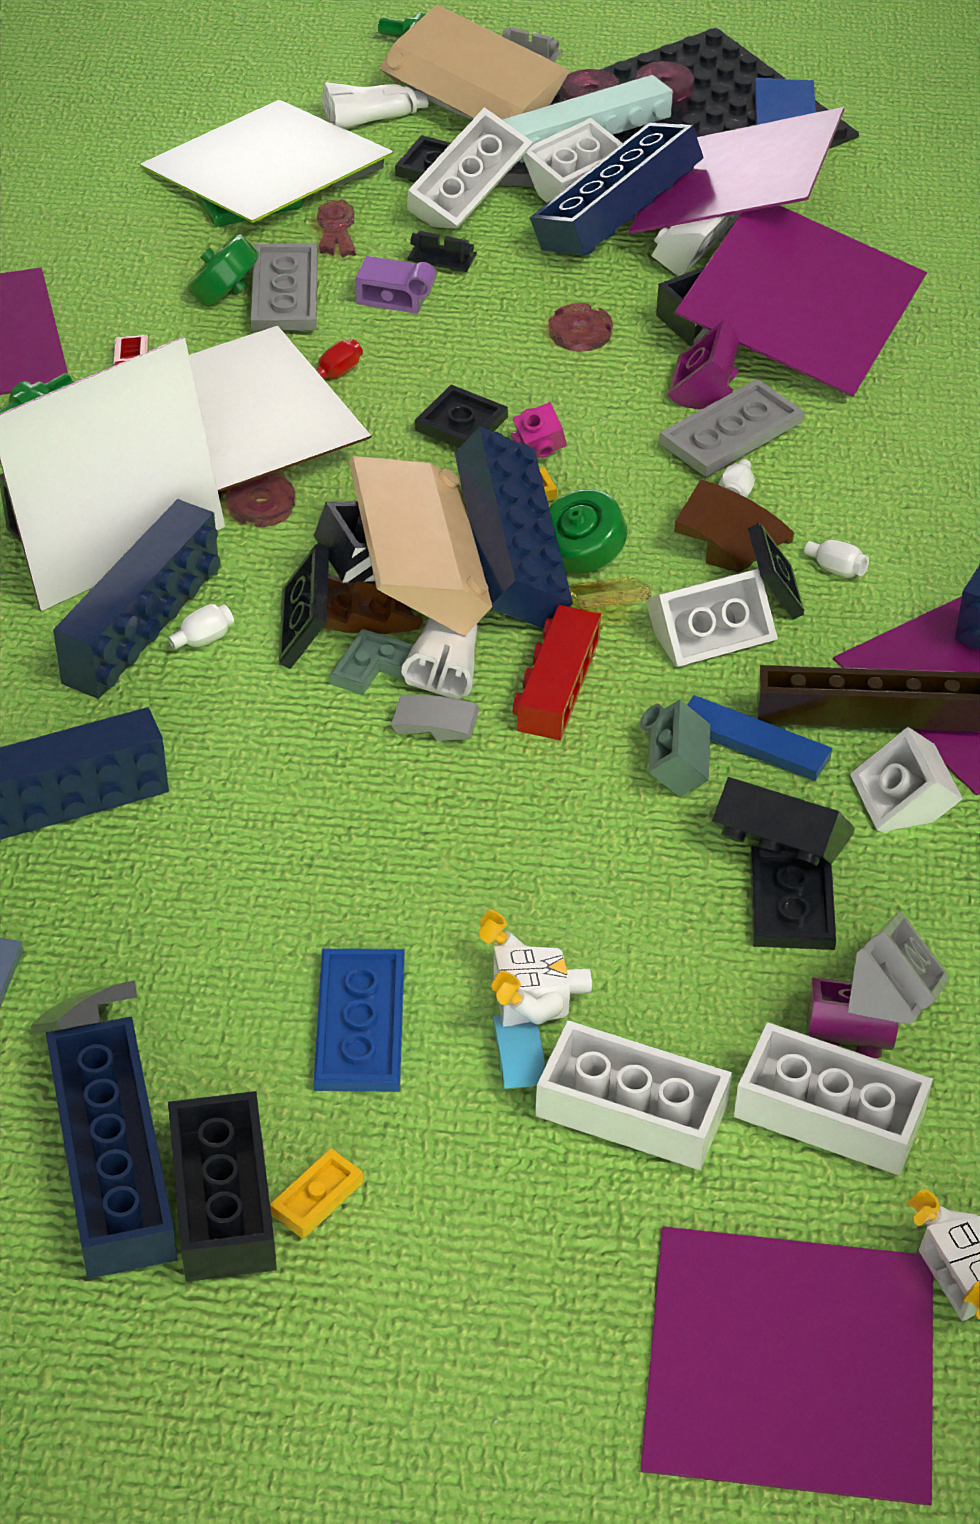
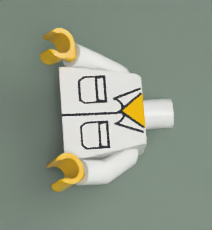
[479,910,592,1027]
[906,1189,980,1321]

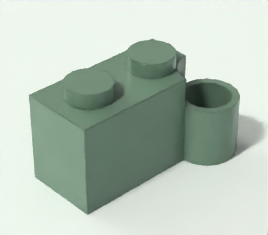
[640,700,710,797]

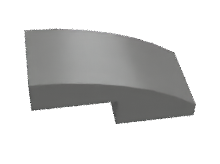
[391,695,479,741]

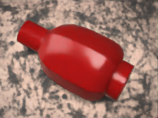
[315,339,363,380]

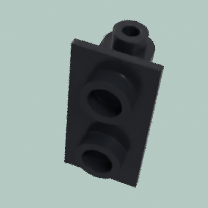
[407,230,477,272]

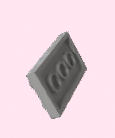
[251,243,318,331]
[659,379,804,477]

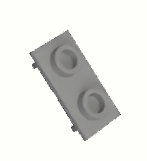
[502,27,562,62]

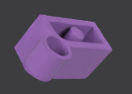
[356,256,437,314]

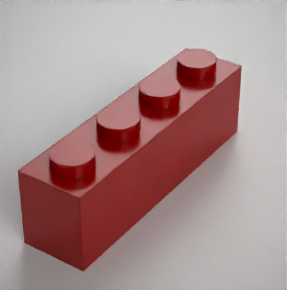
[512,605,601,741]

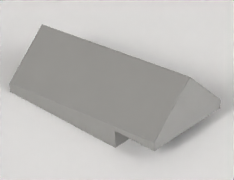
[848,910,950,1024]

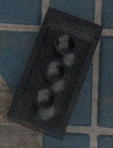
[168,1091,277,1282]

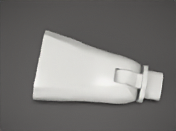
[322,82,429,130]
[401,618,478,700]

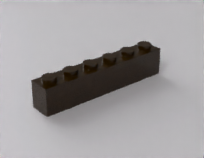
[757,665,980,731]

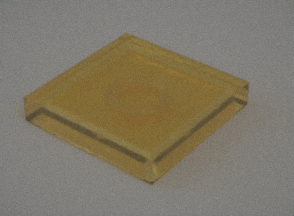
[569,576,651,609]

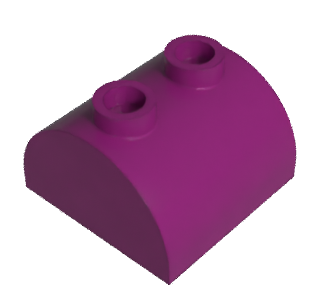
[667,320,739,409]
[806,977,899,1058]

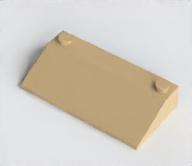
[379,4,570,119]
[349,456,492,636]

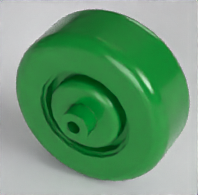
[187,234,259,306]
[549,489,628,573]

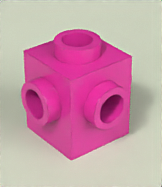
[511,402,567,458]

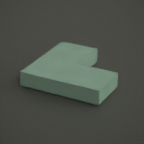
[329,629,413,695]

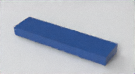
[687,695,832,781]

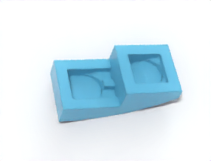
[493,1015,545,1089]

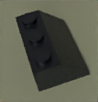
[712,777,855,867]

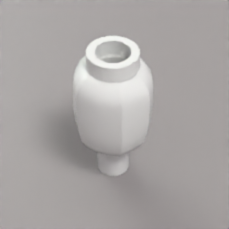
[718,459,755,498]
[804,540,869,578]
[168,604,234,650]

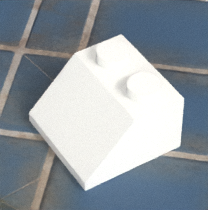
[850,727,963,832]

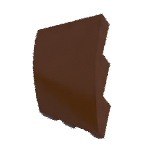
[674,479,795,573]
[323,574,423,634]

